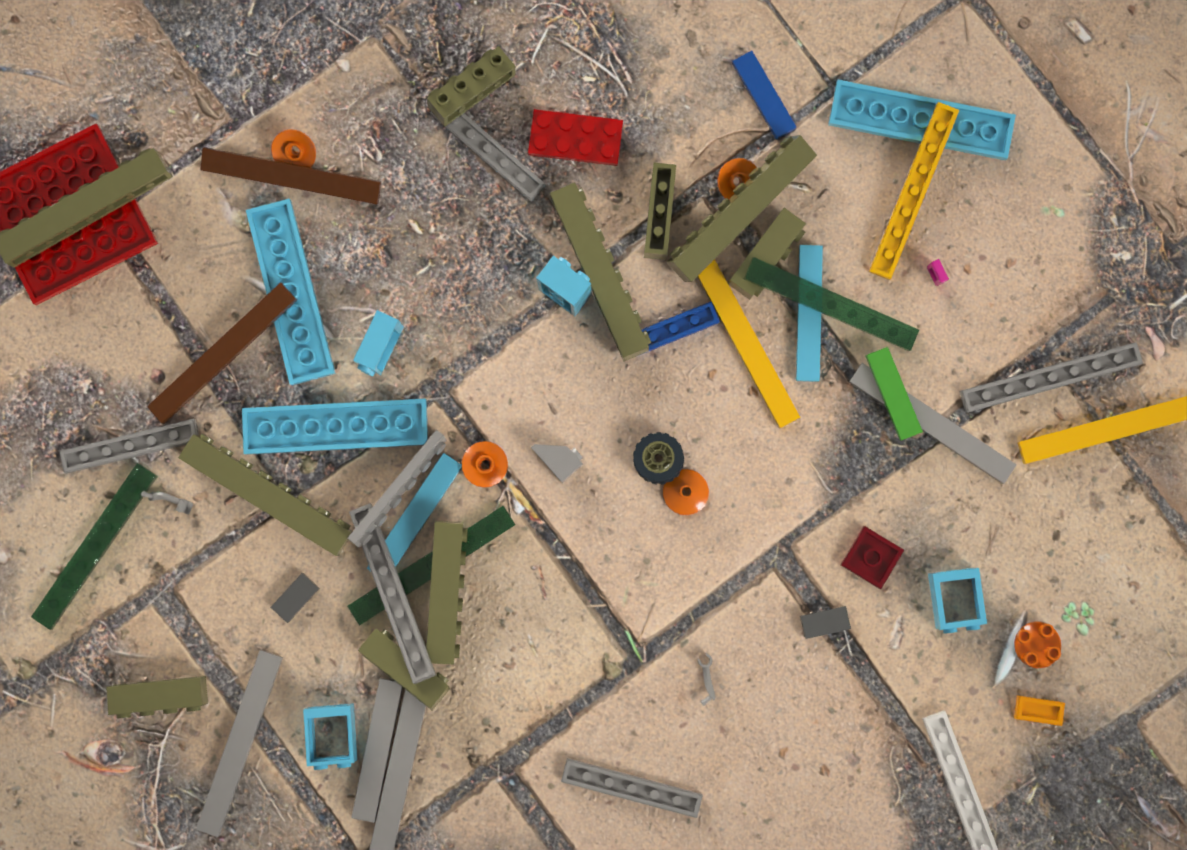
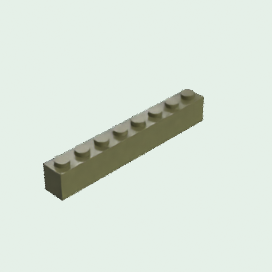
[667,135,817,282]
[0,148,173,267]
[550,182,651,362]
[178,434,353,556]

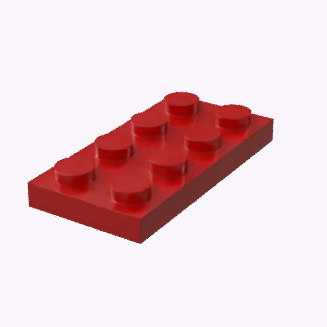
[528,109,623,166]

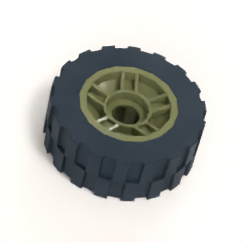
[633,432,684,485]

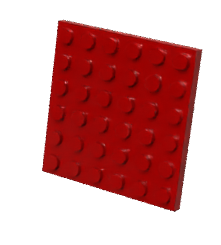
[0,123,159,306]

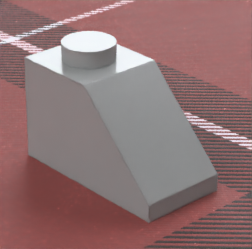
[531,444,583,483]

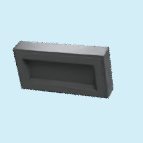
[270,573,320,623]
[800,606,851,639]

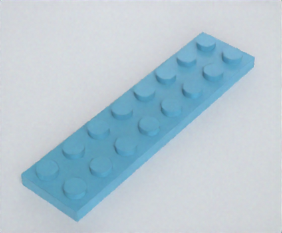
[828,80,1016,161]
[246,198,336,386]
[242,399,428,455]

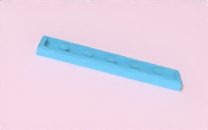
[796,245,823,382]
[367,453,462,571]

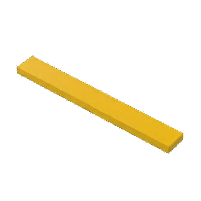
[869,102,959,280]
[697,259,801,429]
[1017,396,1187,464]

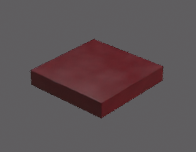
[840,526,904,590]

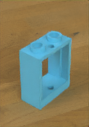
[353,310,404,377]
[928,568,987,633]
[303,703,358,770]

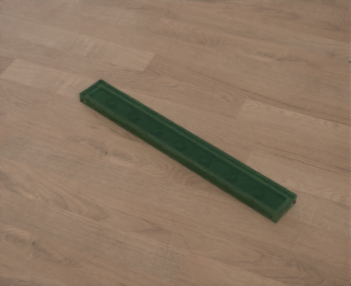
[744,257,919,351]
[31,463,158,630]
[347,506,516,626]

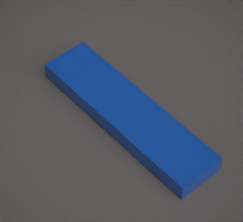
[732,50,797,140]
[636,301,720,357]

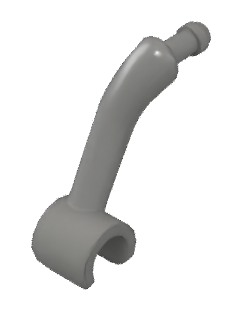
[141,491,193,515]
[698,653,716,706]

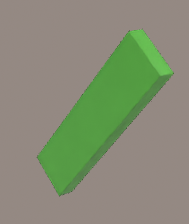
[865,347,923,441]

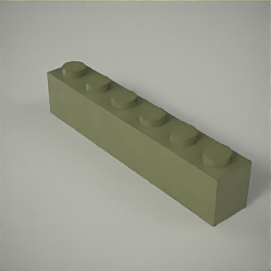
[426,521,468,665]

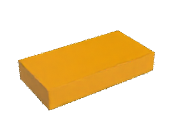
[1014,695,1065,726]

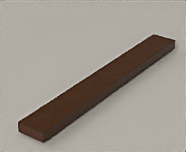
[200,147,382,204]
[147,282,297,424]

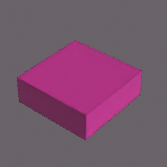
[927,259,949,286]

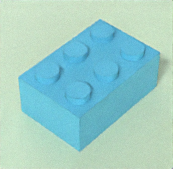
[536,256,591,317]

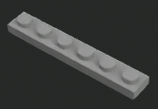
[348,429,447,548]

